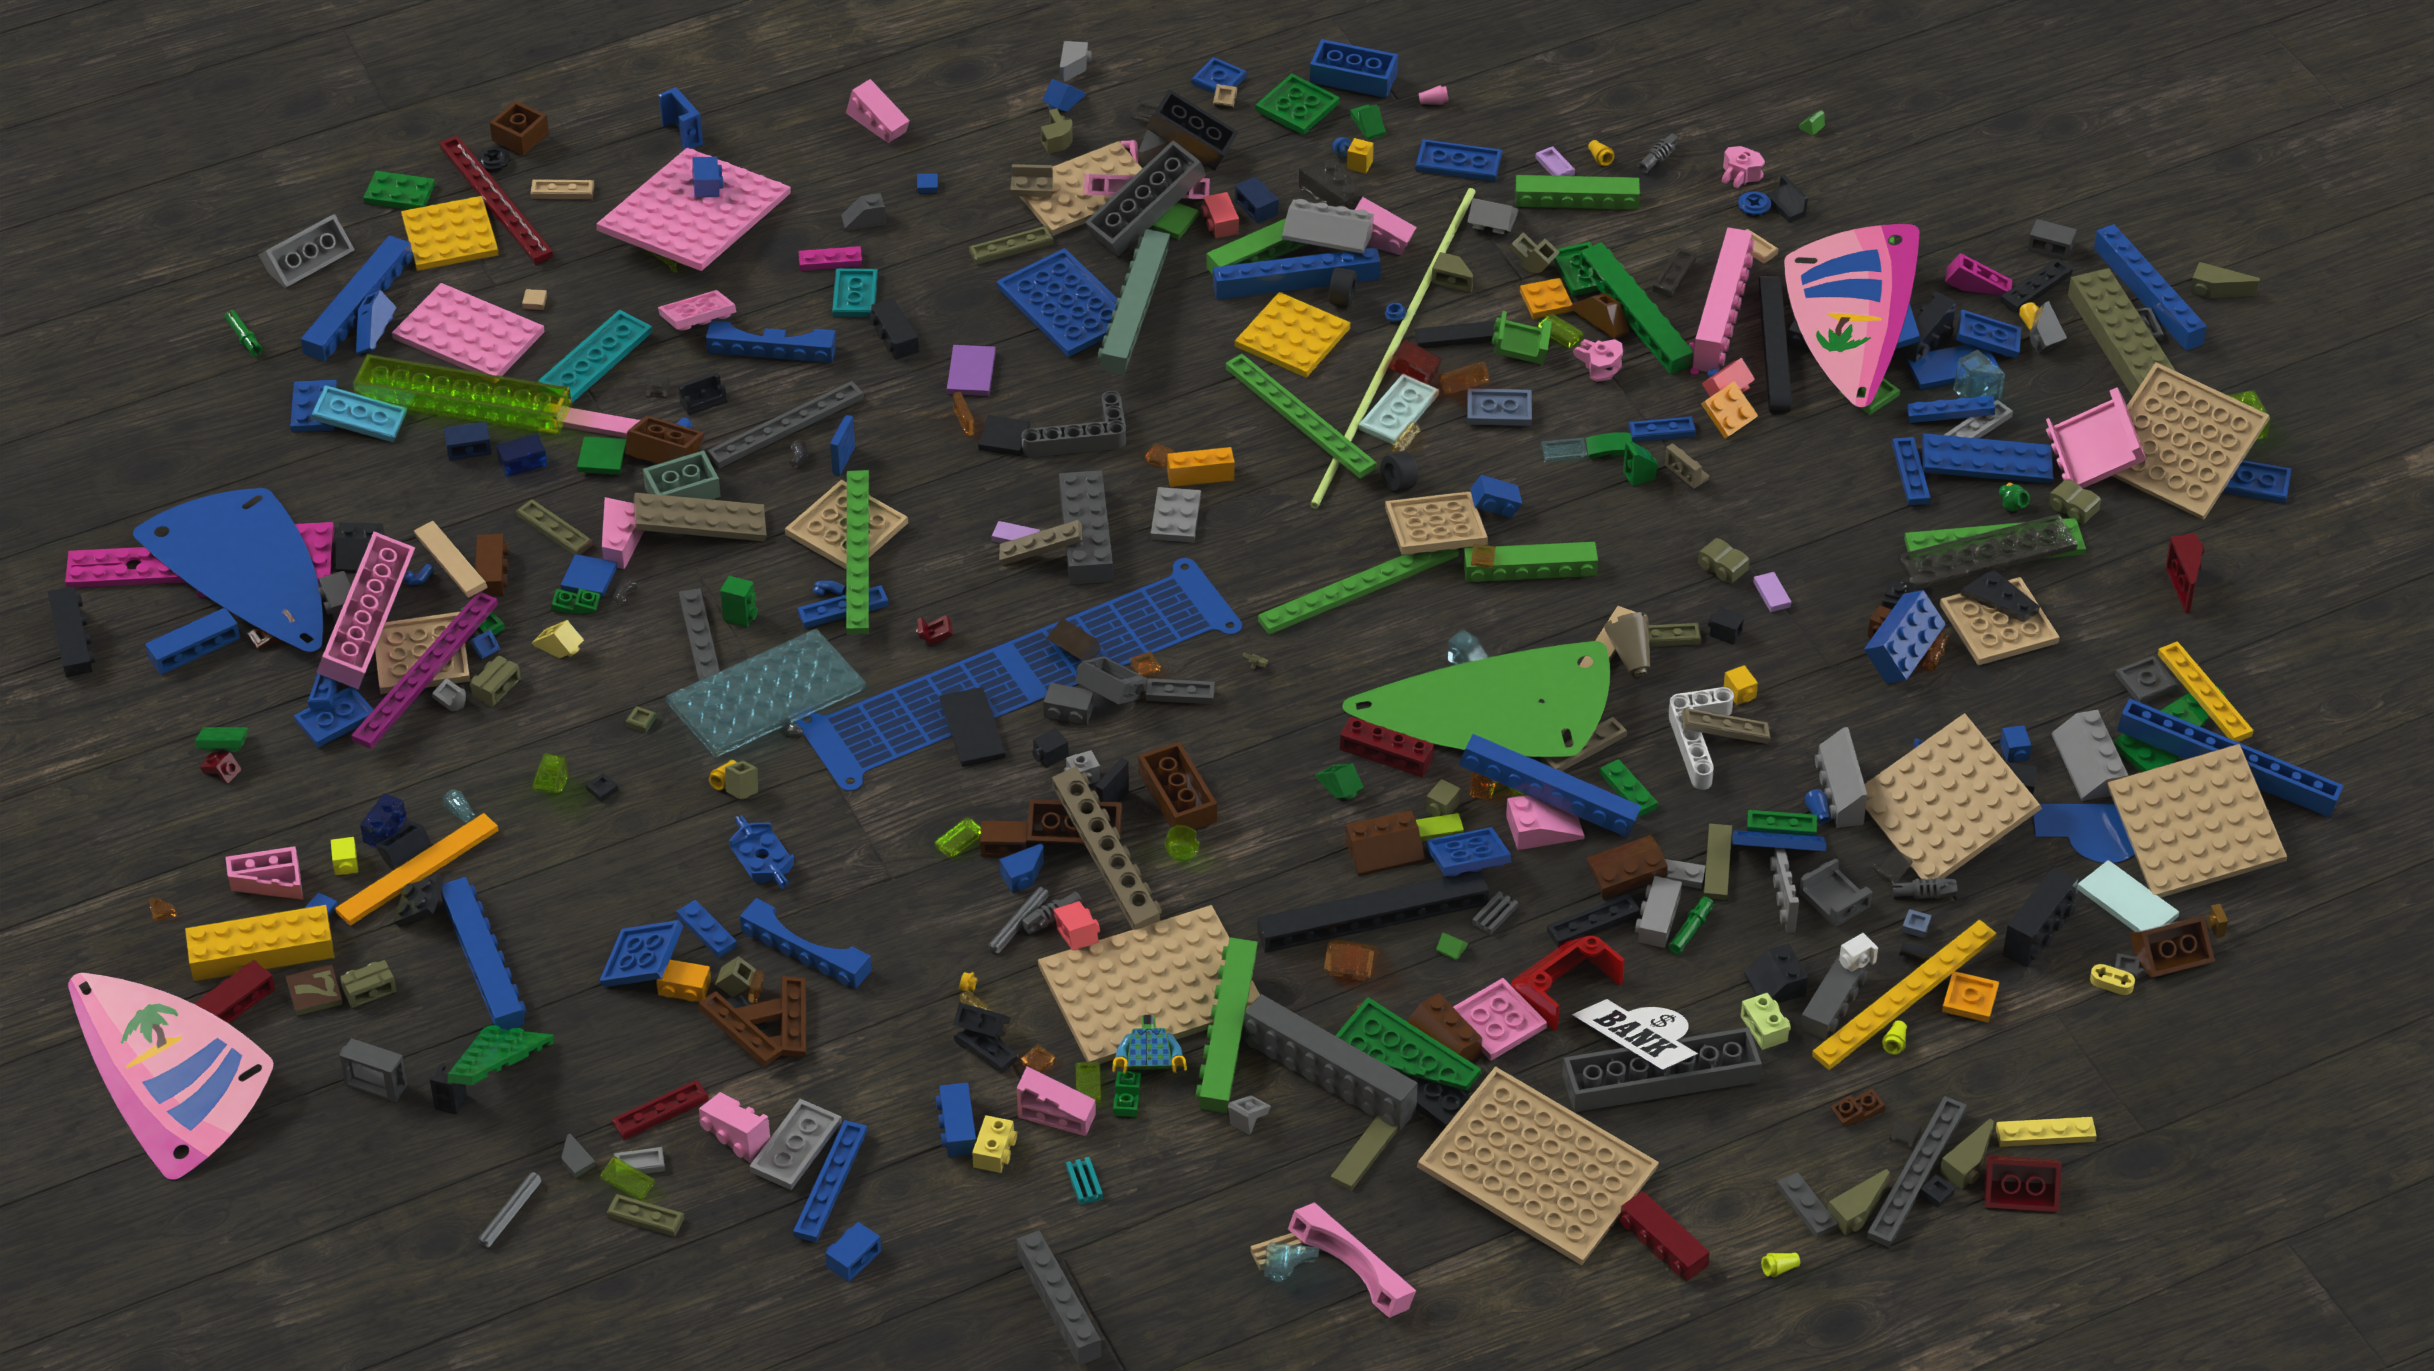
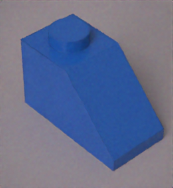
[1042,79,1085,111]
[1000,844,1044,893]

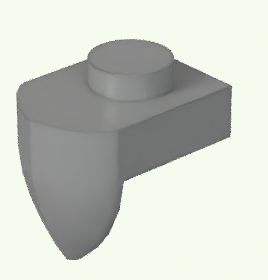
[432,678,466,711]

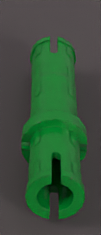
[224,310,263,356]
[1668,897,1714,955]

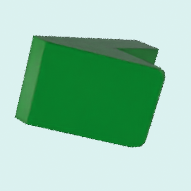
[1350,104,1386,140]

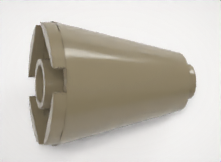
[1604,612,1650,677]

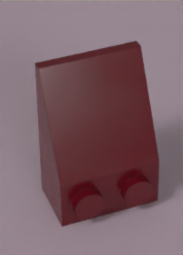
[2165,533,2204,614]

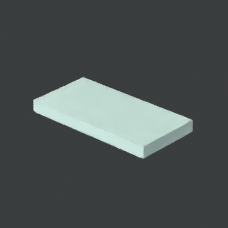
[1359,374,1439,445]
[2077,860,2179,932]

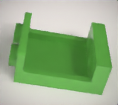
[1492,311,1552,365]

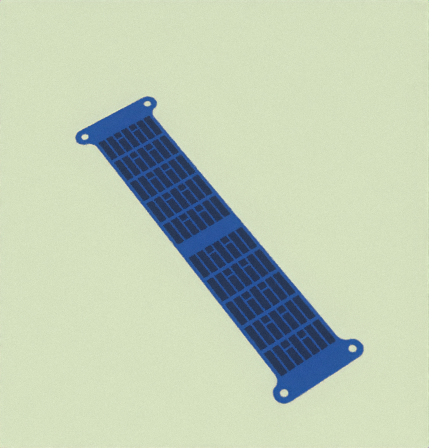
[795,558,1242,790]

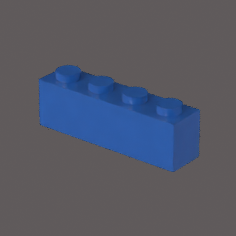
[145,608,240,675]

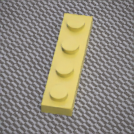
[1996,1117,2096,1147]

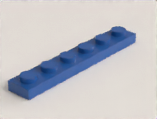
[793,1120,867,1243]

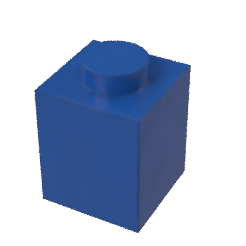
[2000,725,2031,763]

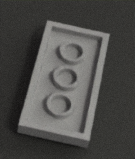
[750,1099,842,1190]

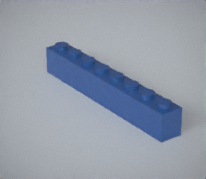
[2094,224,2207,351]
[301,235,413,361]
[1213,248,1381,300]
[1459,734,1641,838]
[440,877,527,1030]

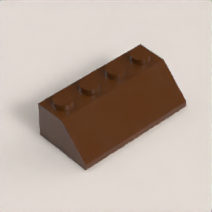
[1027,799,1122,844]

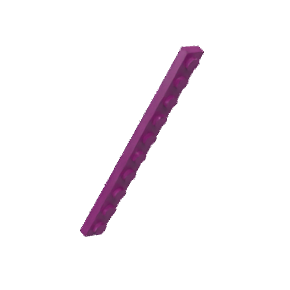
[351,592,498,749]

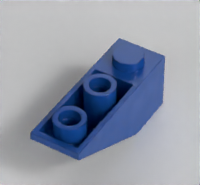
[356,290,397,355]

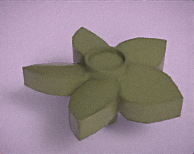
[1243,653,1269,669]

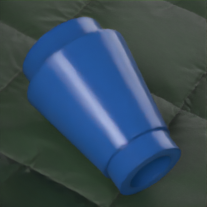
[1805,789,1831,825]

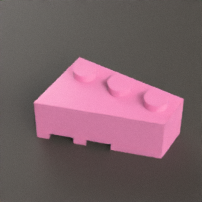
[846,79,910,143]
[1355,197,1417,255]
[602,497,644,569]
[226,846,303,900]
[1017,1067,1096,1136]
[699,1092,770,1163]

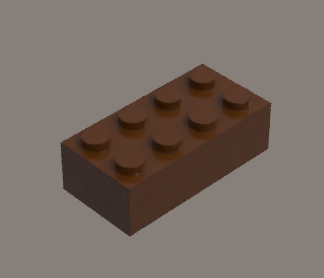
[1138,741,1217,836]

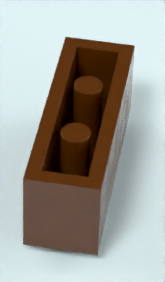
[475,534,509,597]

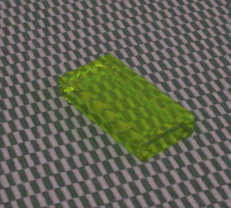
[1538,313,1584,348]
[935,817,981,859]
[1076,1062,1101,1105]
[600,1156,655,1201]

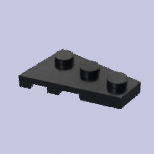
[1961,569,2040,622]

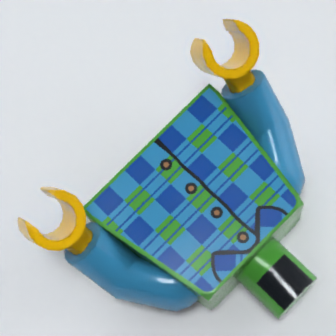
[1112,1015,1187,1074]

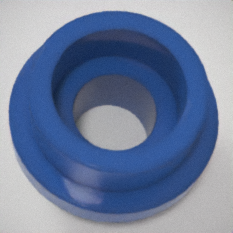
[1332,137,1351,157]
[1385,303,1406,322]

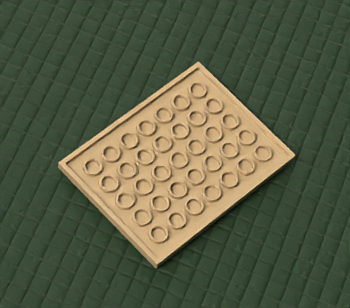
[1038,905,1260,1067]
[1417,1067,1659,1265]

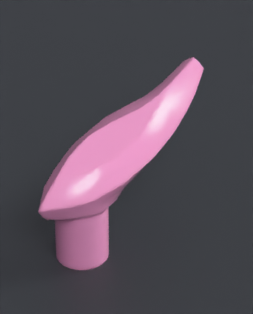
[1121,140,1139,163]

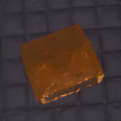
[1324,939,1380,981]

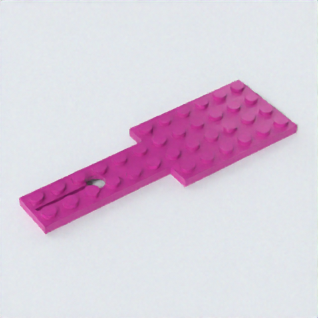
[65,522,334,598]

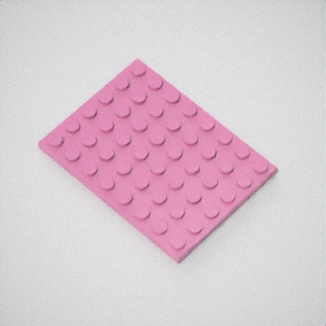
[597,148,791,271]

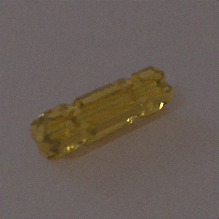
[1392,422,1421,453]
[960,990,994,1012]

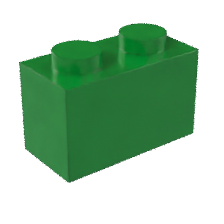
[720,576,758,628]

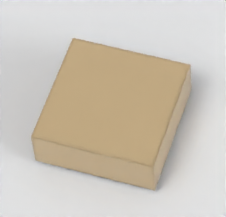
[1213,84,1237,108]
[522,289,547,310]

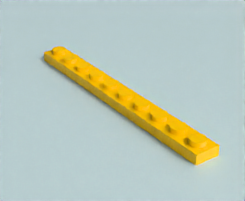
[1812,920,1997,1070]

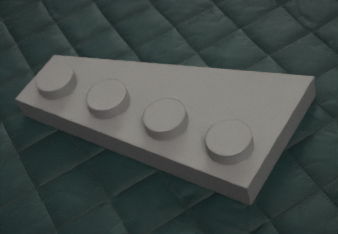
[1770,847,1799,933]

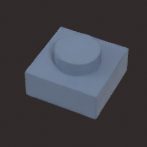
[1902,909,1932,938]

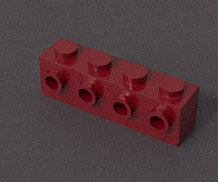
[1340,717,1434,777]

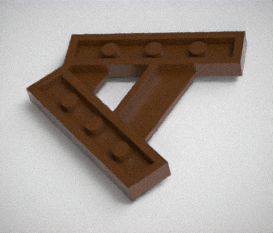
[698,976,806,1067]

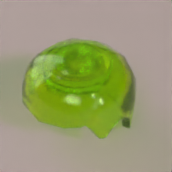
[1165,825,1200,861]

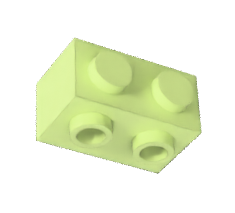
[1741,992,1791,1050]

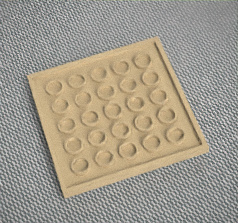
[2112,362,2270,520]
[1864,713,2042,879]
[2108,744,2287,898]

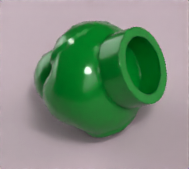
[1999,483,2030,512]

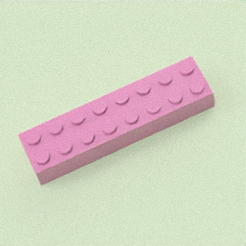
[1693,228,1755,372]
[316,532,415,689]

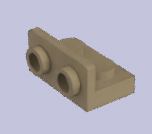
[1010,164,1053,197]
[1665,443,1709,489]

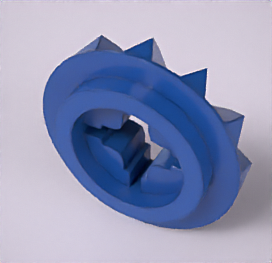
[1738,191,1771,216]

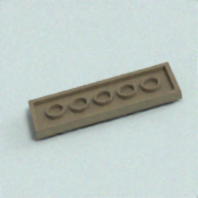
[634,493,766,541]

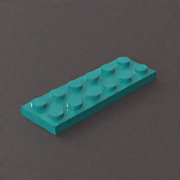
[538,310,653,404]

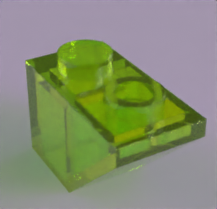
[532,753,568,793]

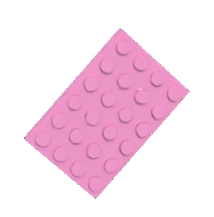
[392,283,545,382]

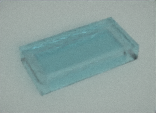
[1541,438,1587,462]

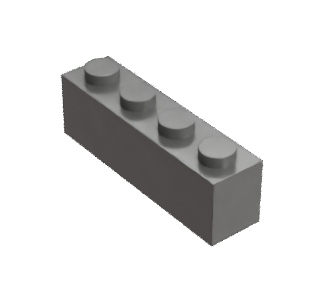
[1800,954,1869,1040]

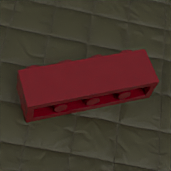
[194,960,275,1024]
[1620,1191,1710,1282]

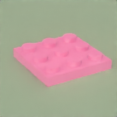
[658,290,736,330]
[1453,978,1547,1061]

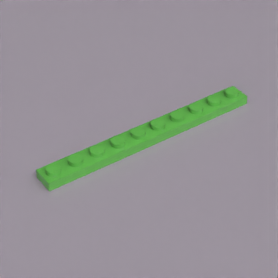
[1225,354,1377,478]
[846,470,869,634]
[1258,549,1459,635]

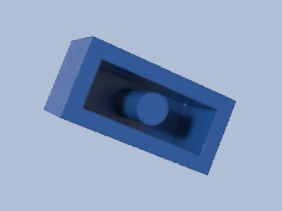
[692,157,723,197]
[1470,475,1522,518]
[825,1222,881,1282]

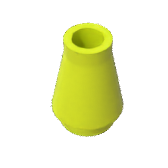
[1882,1021,1907,1055]
[1761,1252,1800,1277]

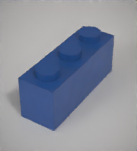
[936,1083,976,1157]

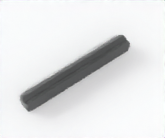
[988,887,1049,954]
[478,1172,541,1248]

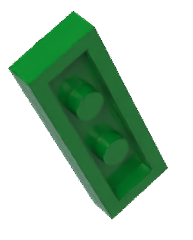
[1600,759,1658,817]
[1747,810,1817,836]

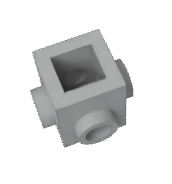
[1064,750,1100,784]

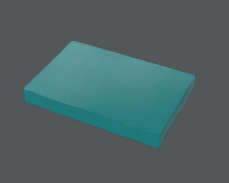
[832,269,878,317]

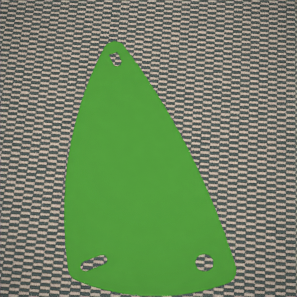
[1343,641,1610,757]

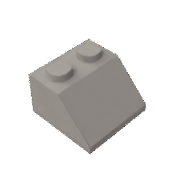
[1468,198,1519,234]

